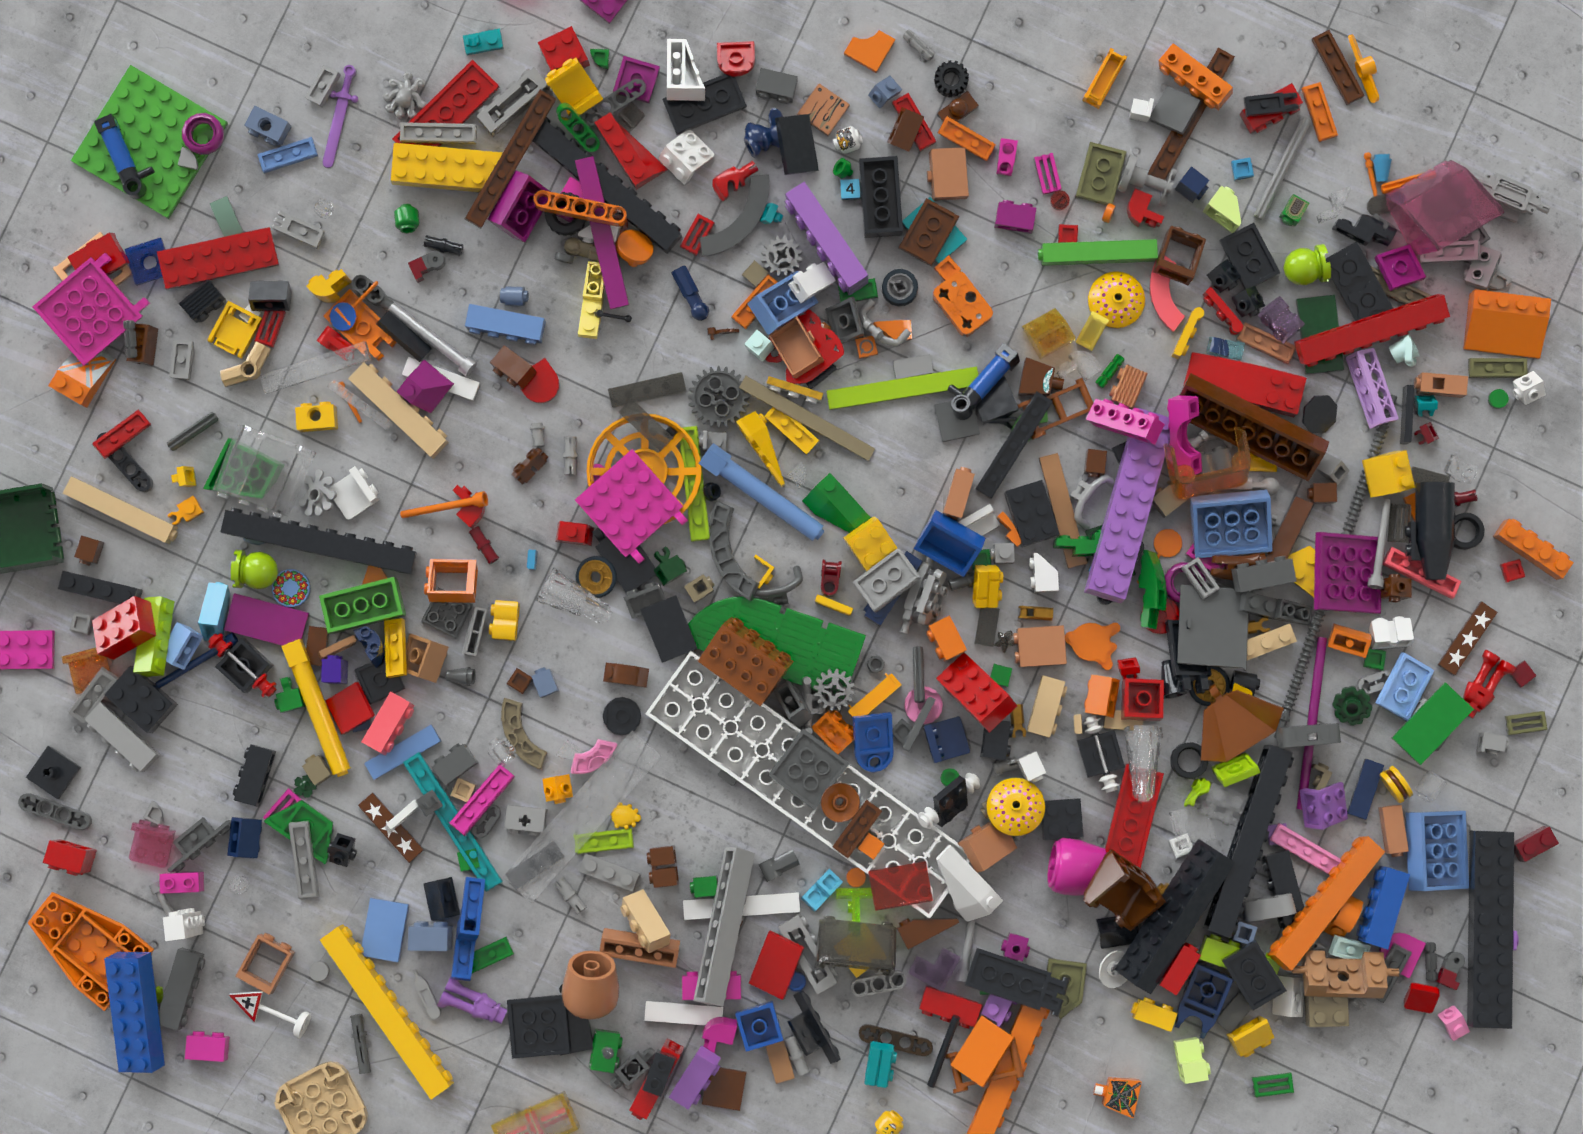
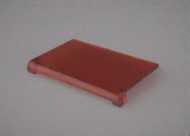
[868,861,933,911]

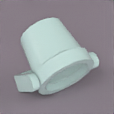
[1389,334,1420,367]

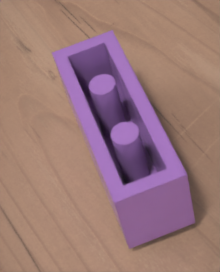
[669,1045,721,1110]

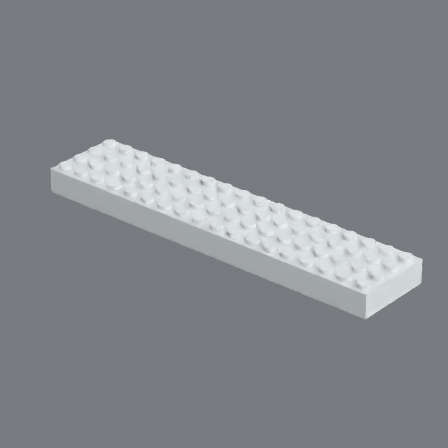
[645,651,970,919]

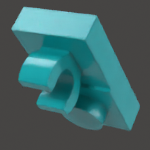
[463,28,504,55]

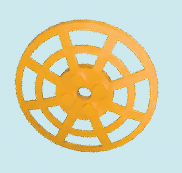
[586,413,702,525]

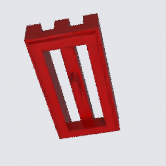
[680,214,715,256]
[254,311,286,348]

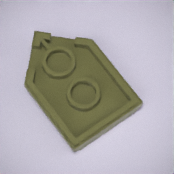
[1047,958,1087,1019]

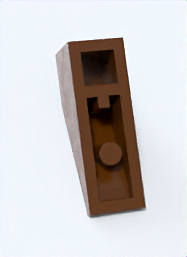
[897,918,960,950]

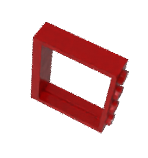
[629,1038,684,1120]

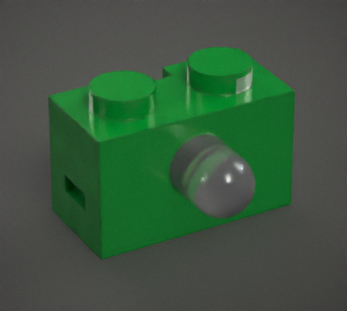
[589,1028,623,1073]

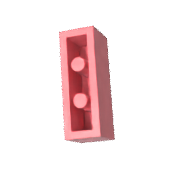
[361,691,415,756]

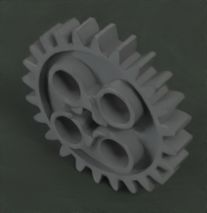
[688,366,750,428]

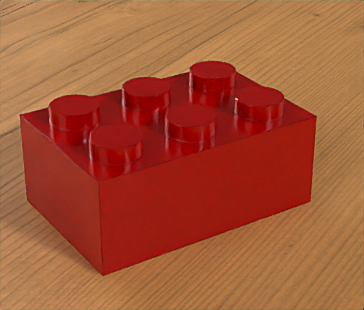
[92,596,156,660]

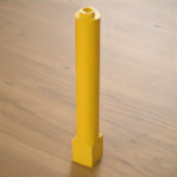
[281,639,351,777]

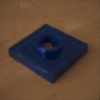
[125,237,166,286]

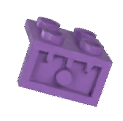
[1300,782,1348,830]

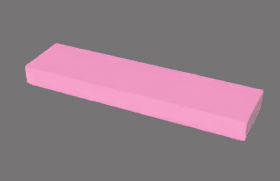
[1269,823,1341,875]

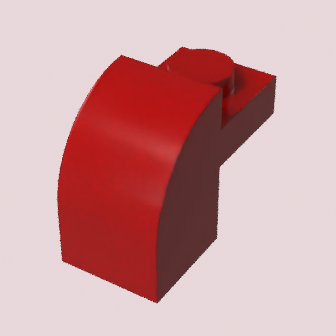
[1127,188,1164,228]
[452,485,485,529]

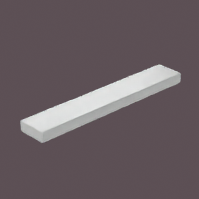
[683,892,800,920]

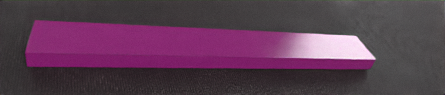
[575,156,629,310]

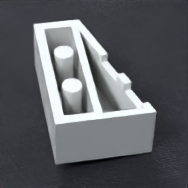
[667,39,705,101]

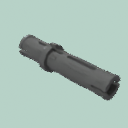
[350,1014,371,1074]

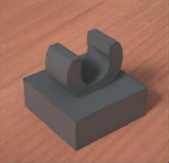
[416,789,443,817]

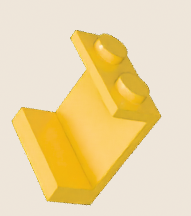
[545,58,603,116]

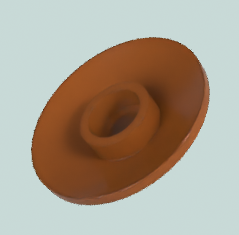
[821,783,860,822]

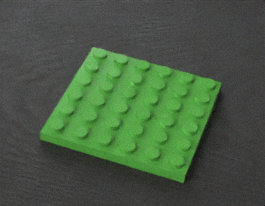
[71,65,228,219]

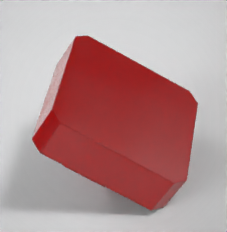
[1404,983,1440,1014]

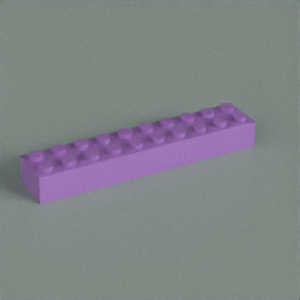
[1084,408,1170,604]

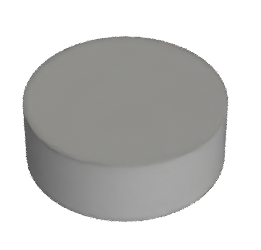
[309,961,329,981]

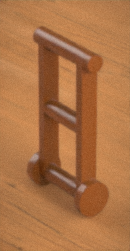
[1017,378,1093,440]
[945,1039,1024,1094]

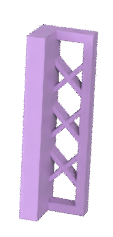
[1345,348,1399,429]

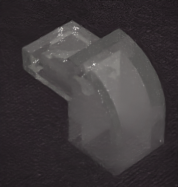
[1057,351,1103,382]

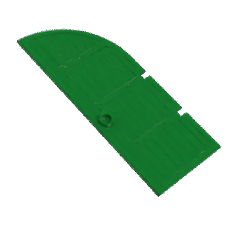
[688,596,866,700]

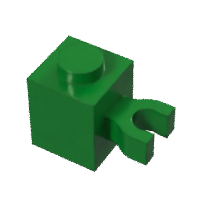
[274,677,306,713]

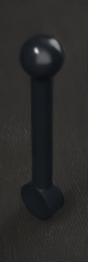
[595,310,632,322]

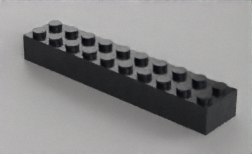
[1203,745,1294,938]
[1467,830,1514,1029]

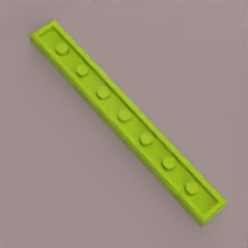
[826,366,978,410]

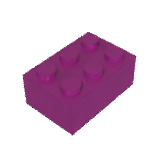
[487,170,550,243]

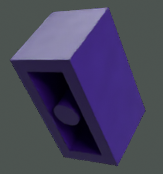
[321,655,348,684]

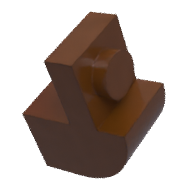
[603,663,649,688]

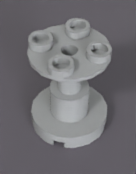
[1117,154,1177,206]

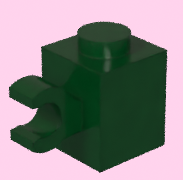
[653,546,687,586]

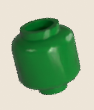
[394,204,420,234]

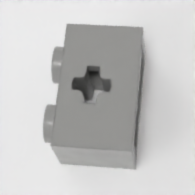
[504,805,547,836]

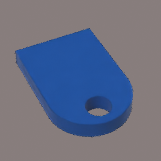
[853,712,894,772]

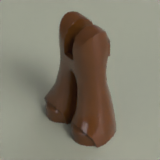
[1210,553,1266,590]

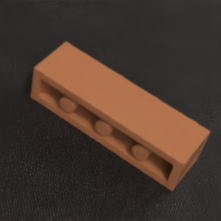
[599,928,680,968]

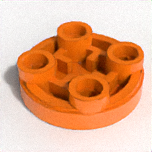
[615,230,653,267]

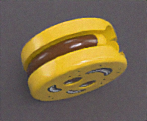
[1379,765,1413,803]

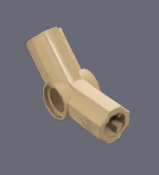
[220,341,271,387]

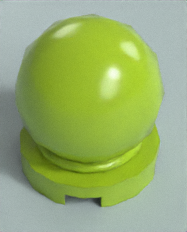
[1283,244,1331,286]
[231,550,278,589]

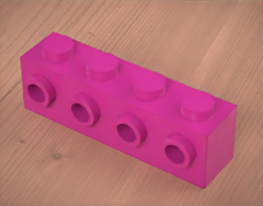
[1086,399,1165,445]

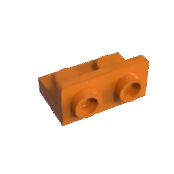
[811,709,854,754]

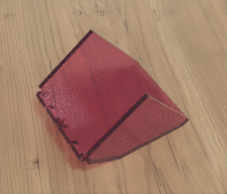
[1385,160,1505,256]

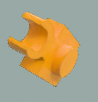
[168,496,204,525]

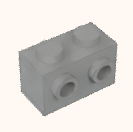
[1463,245,1502,291]

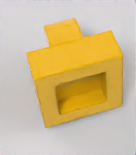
[171,466,196,487]

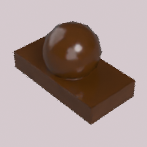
[937,91,979,122]

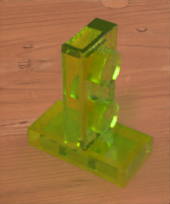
[836,888,875,937]

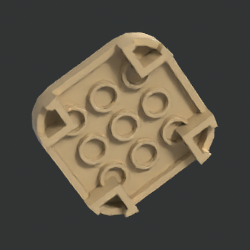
[274,1061,368,1134]

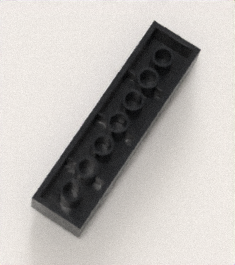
[1115,839,1235,994]

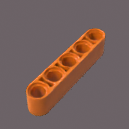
[534,190,627,227]

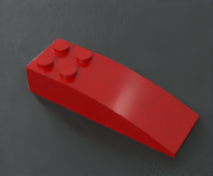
[1183,352,1307,418]

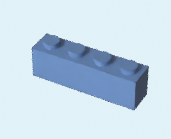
[465,304,546,345]

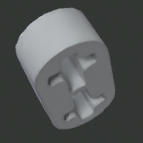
[1356,671,1390,694]

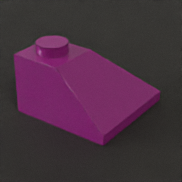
[397,360,454,413]

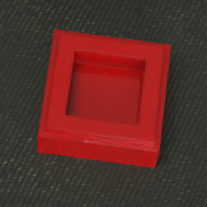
[1058,224,1078,243]
[1500,559,1525,583]

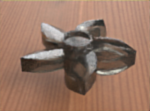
[994,630,1015,653]

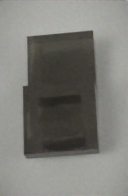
[615,102,645,133]

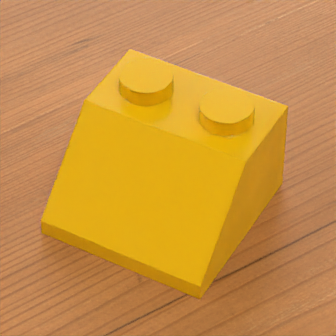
[1362,450,1415,497]
[1226,1015,1275,1058]

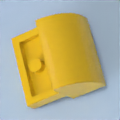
[306,269,352,303]

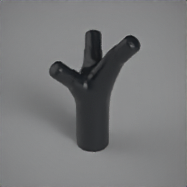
[989,414,1017,430]

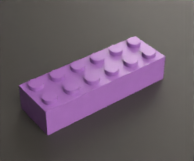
[784,182,868,296]

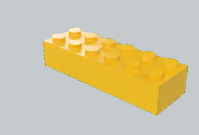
[391,143,507,193]

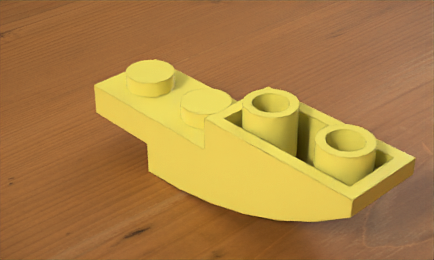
[578,261,605,339]

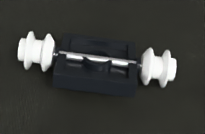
[1077,715,1125,793]
[918,773,980,829]

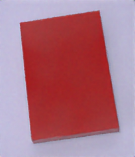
[749,930,805,1000]

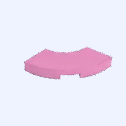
[570,739,617,774]

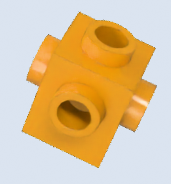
[542,774,573,804]

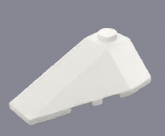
[936,844,1003,922]

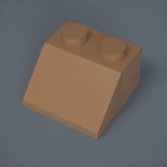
[406,633,449,683]

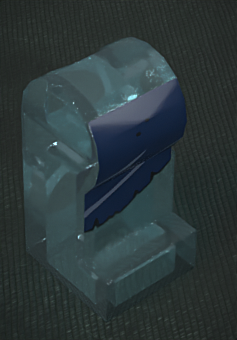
[1206,337,1245,361]

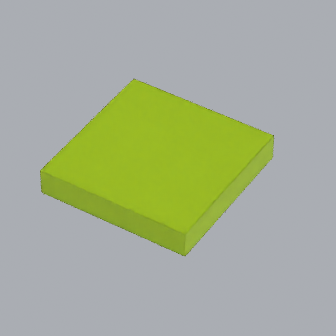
[1211,753,1260,787]

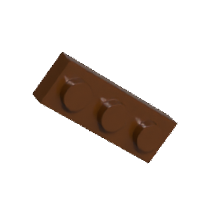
[832,799,882,858]

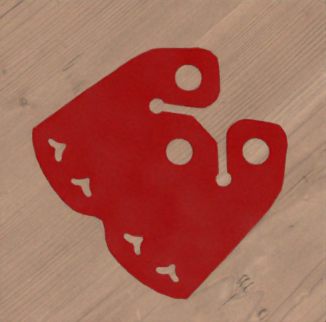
[765,309,844,384]

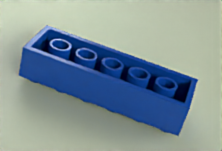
[104,952,165,1073]

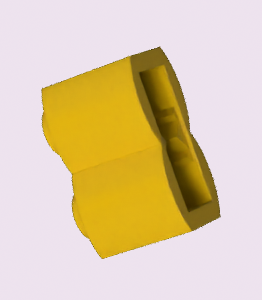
[489,600,520,641]

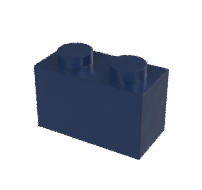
[1175,166,1210,203]
[227,817,262,858]

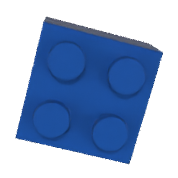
[735,1001,784,1052]

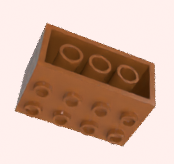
[698,617,794,707]

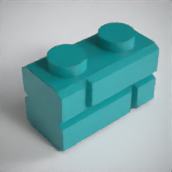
[864,1041,897,1088]

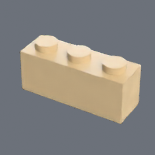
[1247,624,1297,660]
[1026,675,1067,738]
[620,889,671,953]

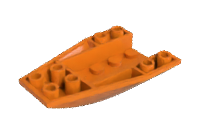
[28,892,154,1011]

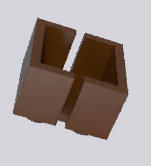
[647,845,679,888]

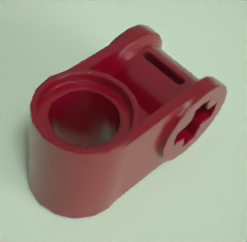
[821,559,842,597]

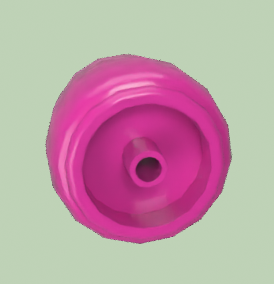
[1047,838,1106,896]

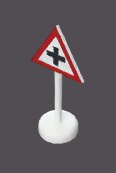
[229,991,311,1038]

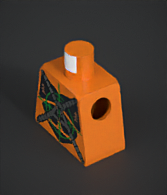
[1093,1077,1142,1118]

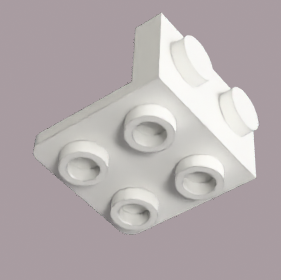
[658,130,714,185]
[329,466,380,520]

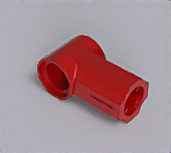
[316,325,357,361]

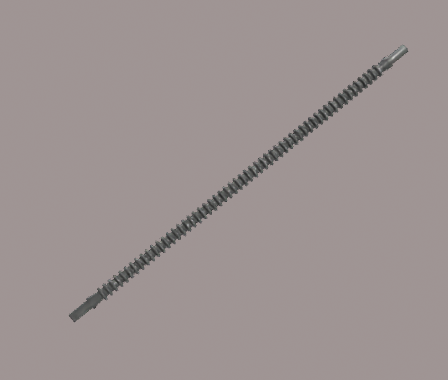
[1274,395,1397,739]

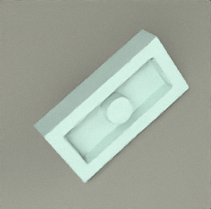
[1328,935,1371,959]

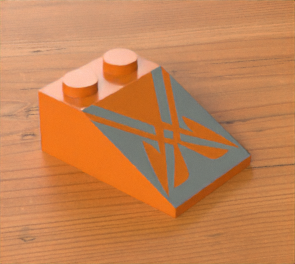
[48,351,116,408]

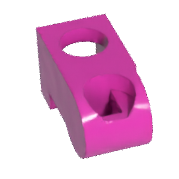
[996,138,1018,176]

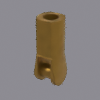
[1018,606,1053,621]

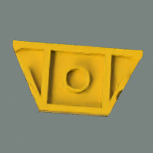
[1288,546,1315,598]

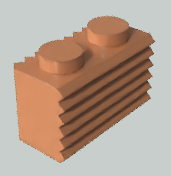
[1109,365,1148,410]

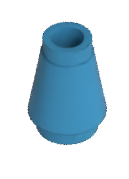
[1373,154,1392,182]

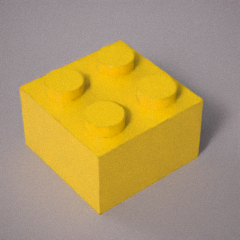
[843,516,897,571]

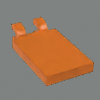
[323,289,397,361]

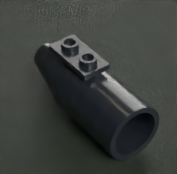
[1405,482,1455,580]

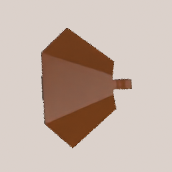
[1201,684,1284,762]

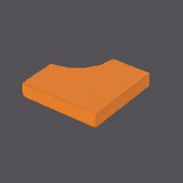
[844,30,895,73]

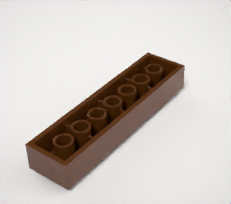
[1179,373,1329,482]

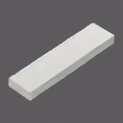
[402,357,480,401]
[644,1001,723,1025]

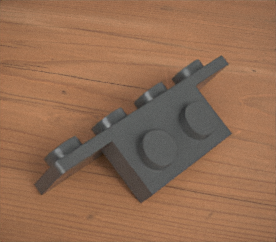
[167,817,231,873]

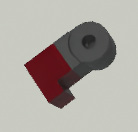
[408,251,445,283]
[1435,951,1465,990]

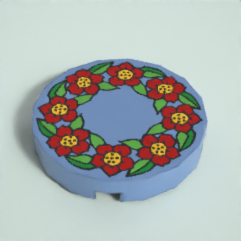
[272,569,311,607]

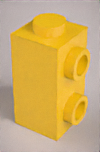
[1131,997,1178,1032]

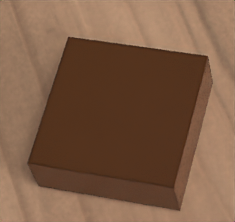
[507,668,533,694]

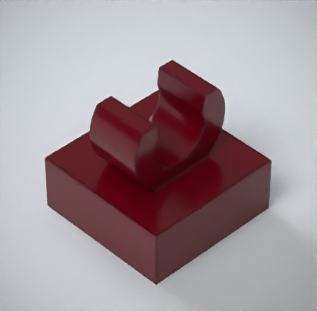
[1414,422,1439,445]

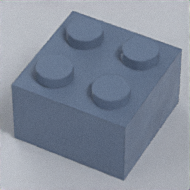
[408,921,453,951]

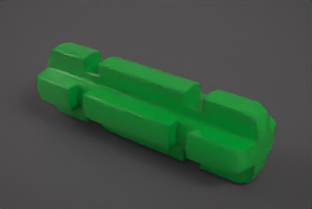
[1096,354,1125,388]

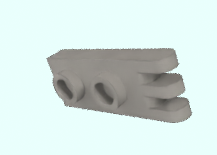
[271,210,325,249]

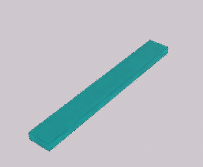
[403,752,503,892]

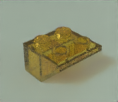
[1022,308,1076,359]

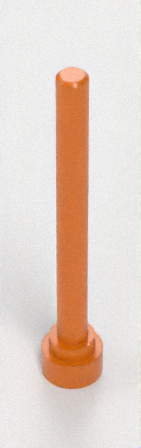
[400,491,488,518]

